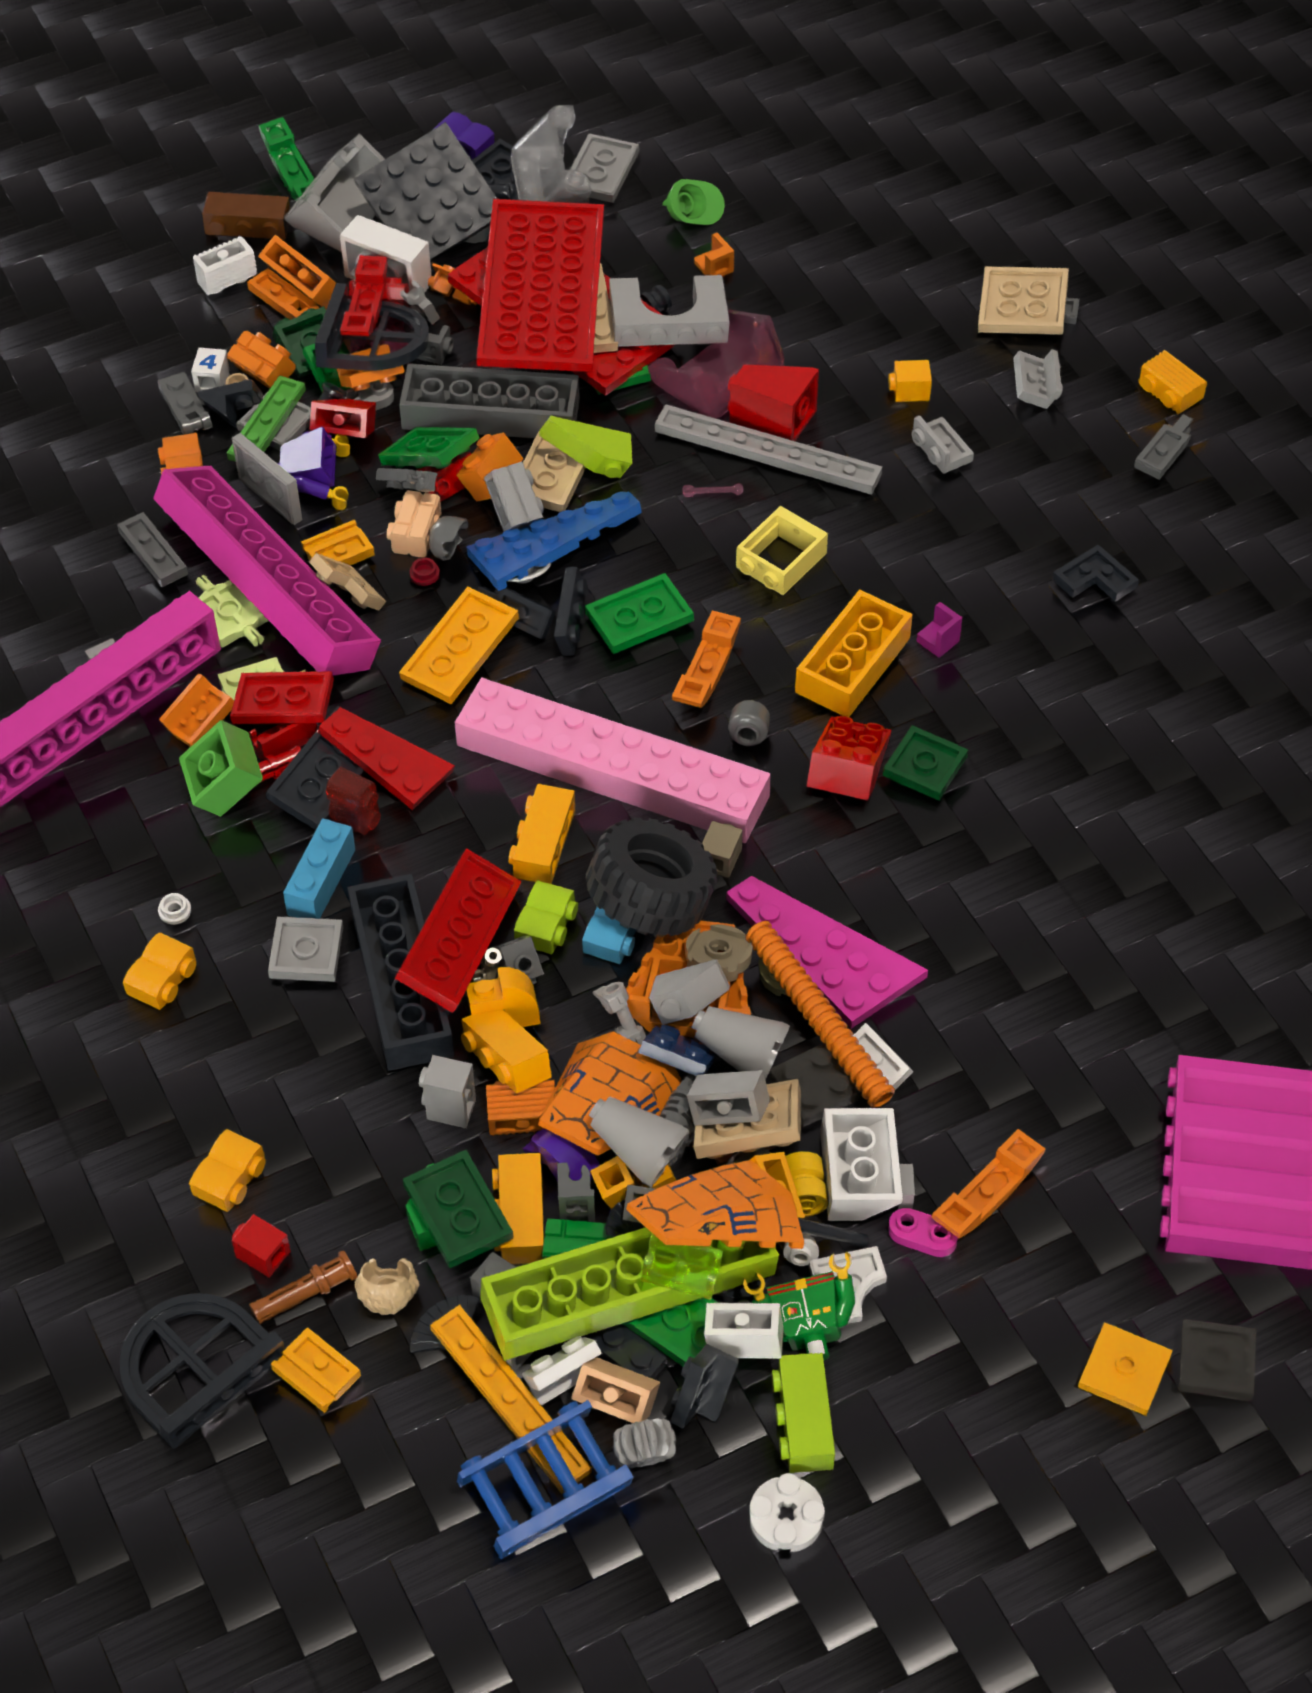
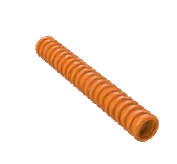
[746,921,895,1108]

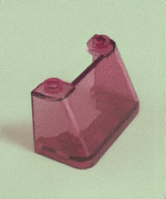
[648,309,784,419]

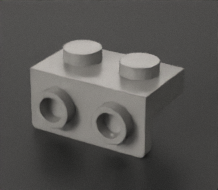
[1013,349,1063,409]
[911,416,974,474]

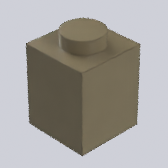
[702,821,743,878]

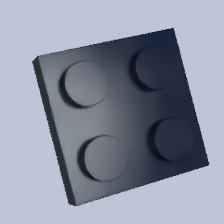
[639,1025,717,1076]

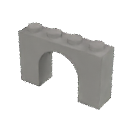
[609,275,729,347]

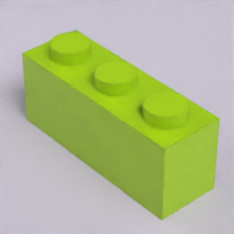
[772,1353,835,1473]

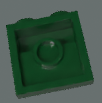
[272,306,350,378]

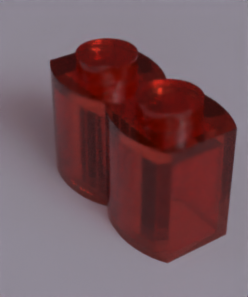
[326,766,381,835]

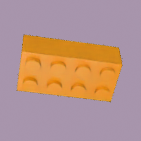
[795,589,912,717]

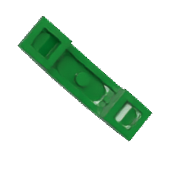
[259,117,314,201]

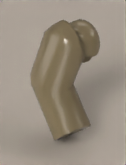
[472,948,502,982]

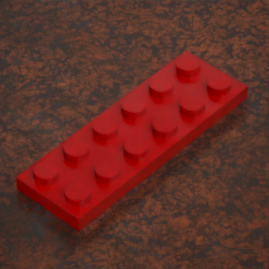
[395,848,522,1013]

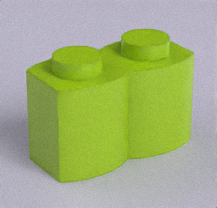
[514,880,578,954]

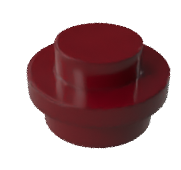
[410,557,440,586]

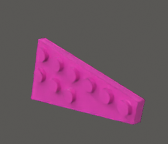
[726,876,928,1029]

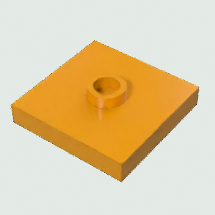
[1078,1322,1173,1416]

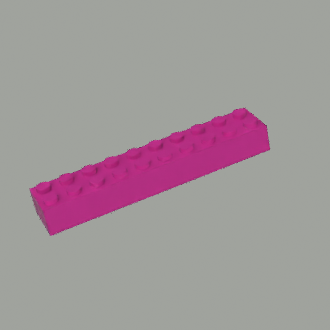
[153,466,381,675]
[0,591,221,807]

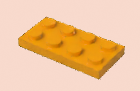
[399,587,519,704]

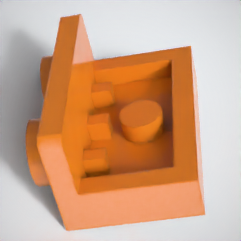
[337,344,405,391]
[160,674,234,747]

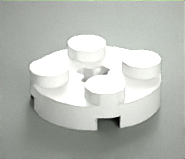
[749,1473,825,1552]

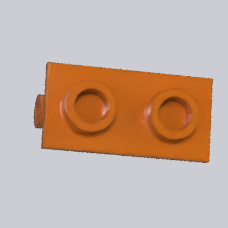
[428,263,477,305]

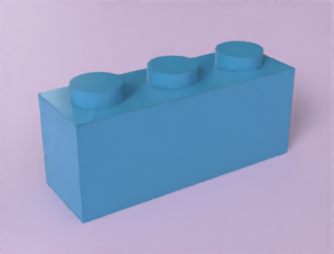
[283,818,355,919]

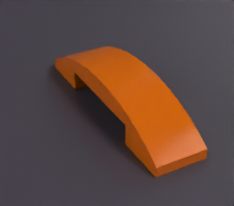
[672,610,741,708]
[932,1129,1045,1238]

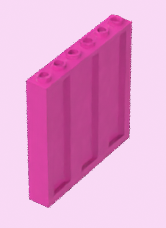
[1160,1055,1312,1270]

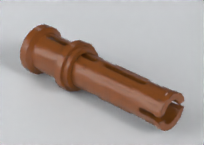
[249,1250,357,1324]

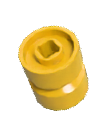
[785,1152,829,1217]

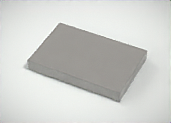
[562,134,639,203]
[232,433,302,525]

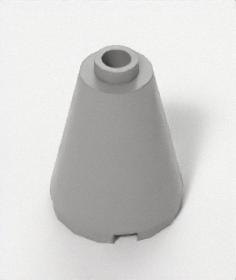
[691,1006,790,1079]
[588,1096,689,1188]

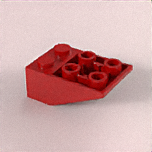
[806,716,892,800]

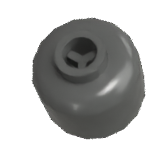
[728,700,770,747]

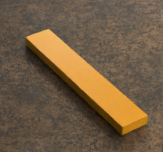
[430,1305,592,1494]

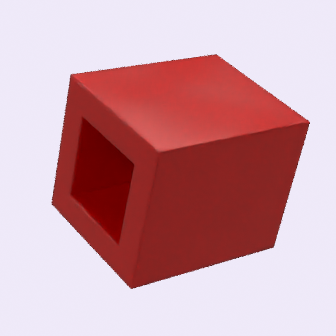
[232,1214,291,1278]

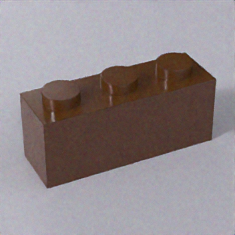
[202,192,290,240]

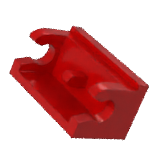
[248,723,317,761]

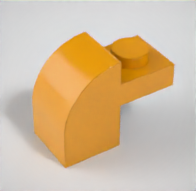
[466,967,541,1027]
[590,1156,677,1209]

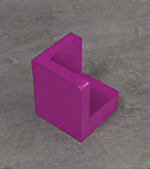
[916,602,962,658]

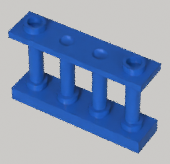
[457,1400,633,1559]

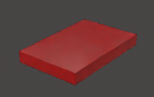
[230,671,334,724]

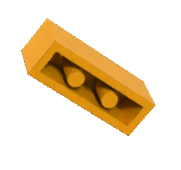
[508,784,575,884]
[461,1010,552,1094]
[492,1153,544,1264]

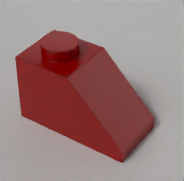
[310,399,376,438]

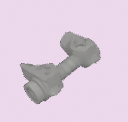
[592,982,646,1045]

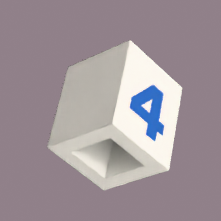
[191,348,230,392]

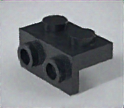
[670,1344,739,1428]

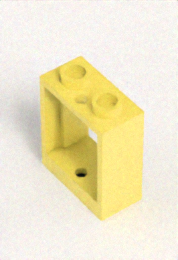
[736,506,828,595]

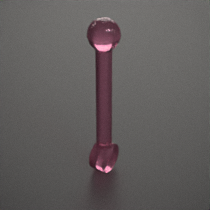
[682,483,744,497]

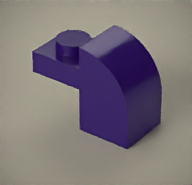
[523,1129,600,1182]

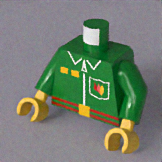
[743,1252,855,1361]

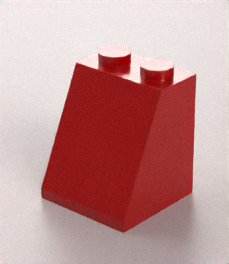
[727,364,819,441]

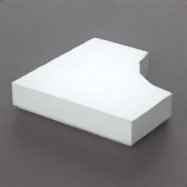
[808,1246,887,1324]

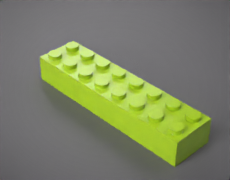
[480,1227,779,1361]

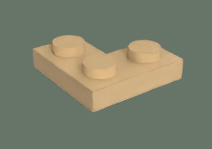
[309,553,386,611]

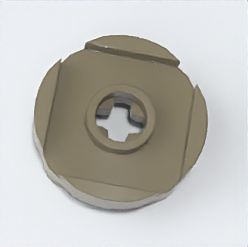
[685,924,752,982]

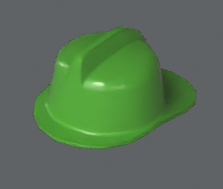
[663,179,725,225]

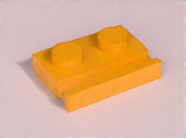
[301,520,375,571]
[271,1327,361,1413]

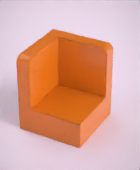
[694,233,734,276]

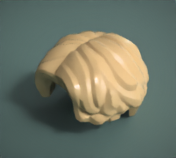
[355,1258,419,1315]

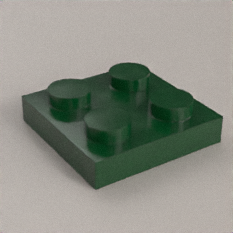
[883,725,968,800]

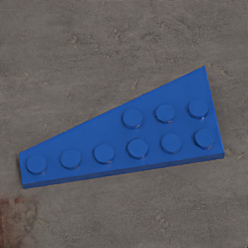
[466,491,642,591]

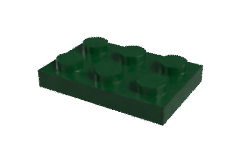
[403,1150,514,1269]

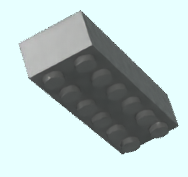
[399,364,580,438]

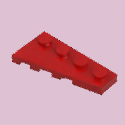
[318,707,455,810]

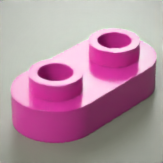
[888,1208,958,1257]

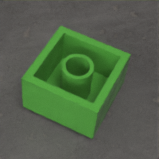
[179,720,263,817]

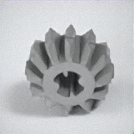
[613,1418,676,1468]

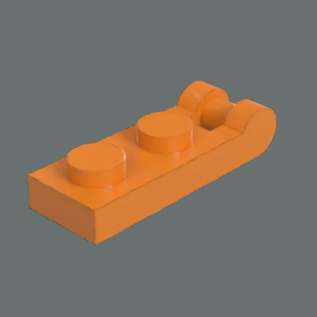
[247,268,319,320]

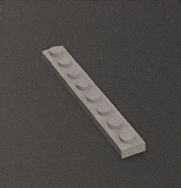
[655,404,882,494]

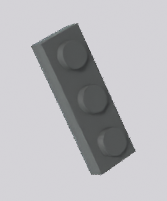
[117,512,188,587]

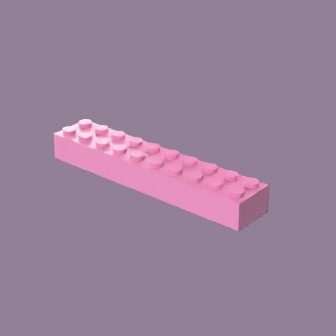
[455,678,771,843]

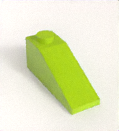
[539,416,632,478]

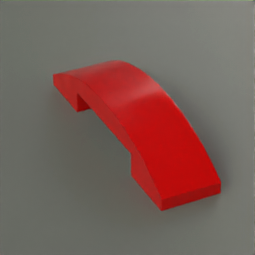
[340,255,388,336]

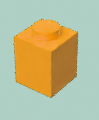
[888,360,932,402]

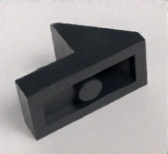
[198,379,263,428]

